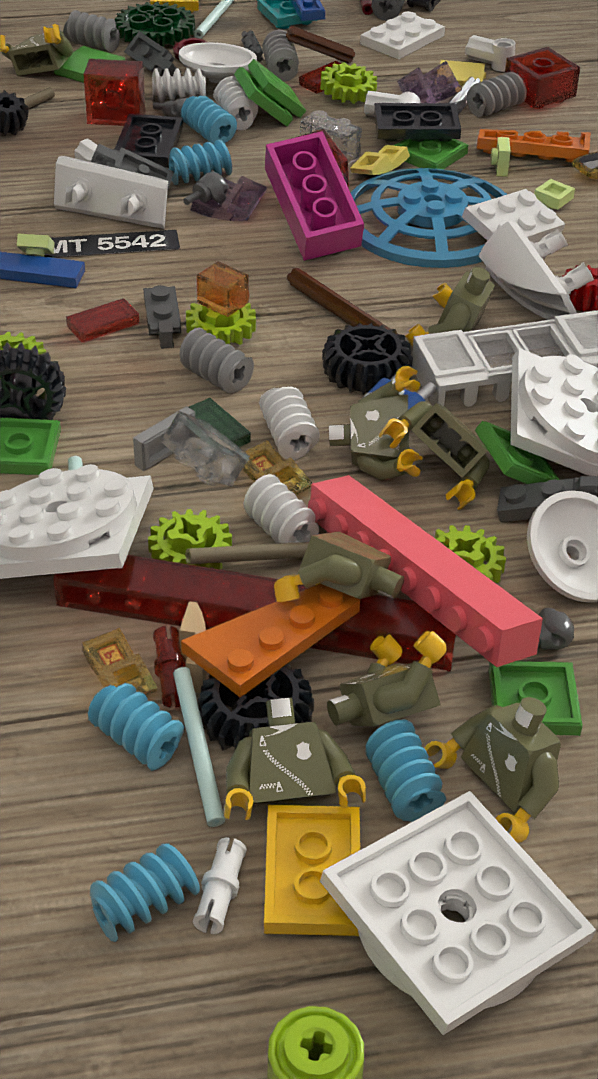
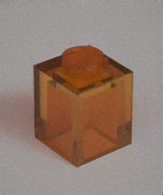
[197,261,250,317]

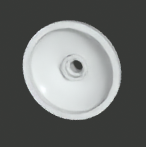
[179,42,257,83]
[527,491,598,602]

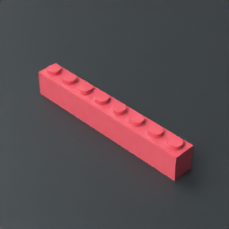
[308,475,543,667]

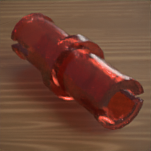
[153,626,186,708]

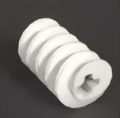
[152,68,206,103]
[213,76,258,130]
[259,387,320,461]
[243,474,319,544]

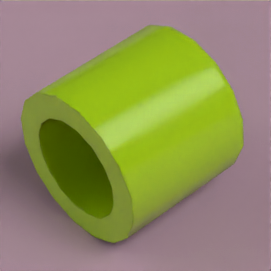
[267,1006,364,1079]

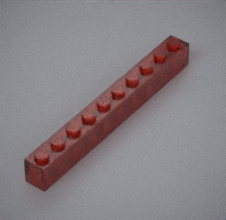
[53,555,457,672]

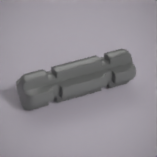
[241,30,264,62]

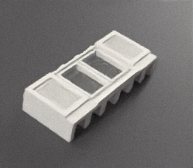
[412,310,598,407]

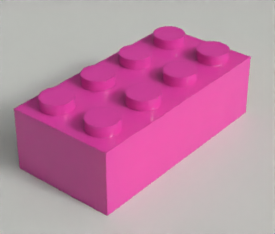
[265,131,364,261]

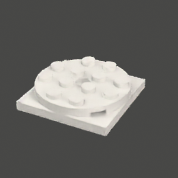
[510,348,598,476]
[0,464,154,579]
[320,791,596,1035]

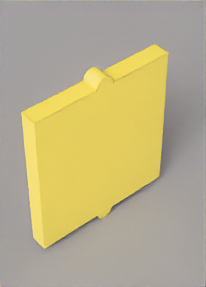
[436,60,486,85]

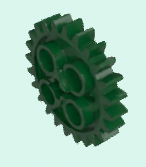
[115,2,195,47]

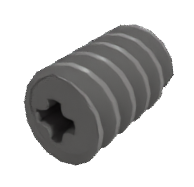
[63,10,120,52]
[262,29,299,82]
[467,72,527,118]
[180,327,254,393]

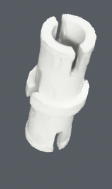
[193,837,247,934]

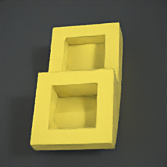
[350,145,410,175]

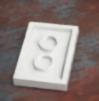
[360,11,445,59]
[462,189,565,243]

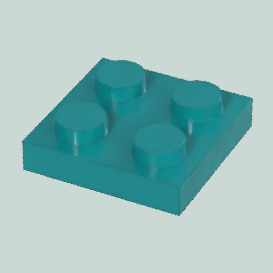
[257,0,318,29]

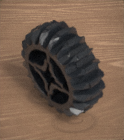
[322,323,413,395]
[0,342,66,420]
[198,662,314,751]

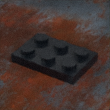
[374,103,461,142]
[115,114,183,168]

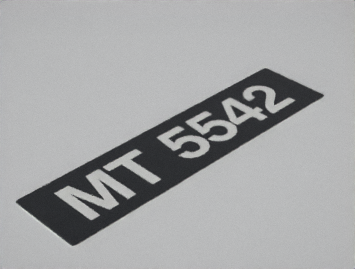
[44,230,180,257]

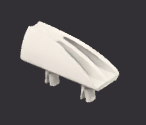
[54,156,168,229]
[479,221,594,320]

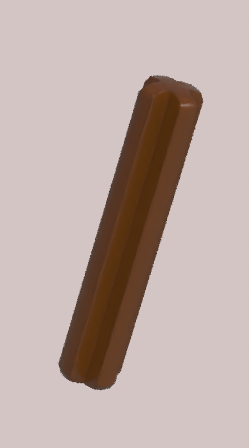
[286,26,355,63]

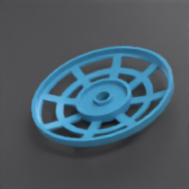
[351,168,507,268]

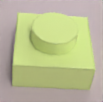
[490,137,511,177]
[534,179,575,210]
[17,234,54,257]

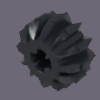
[0,90,29,136]

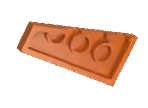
[477,129,591,163]
[181,583,360,697]

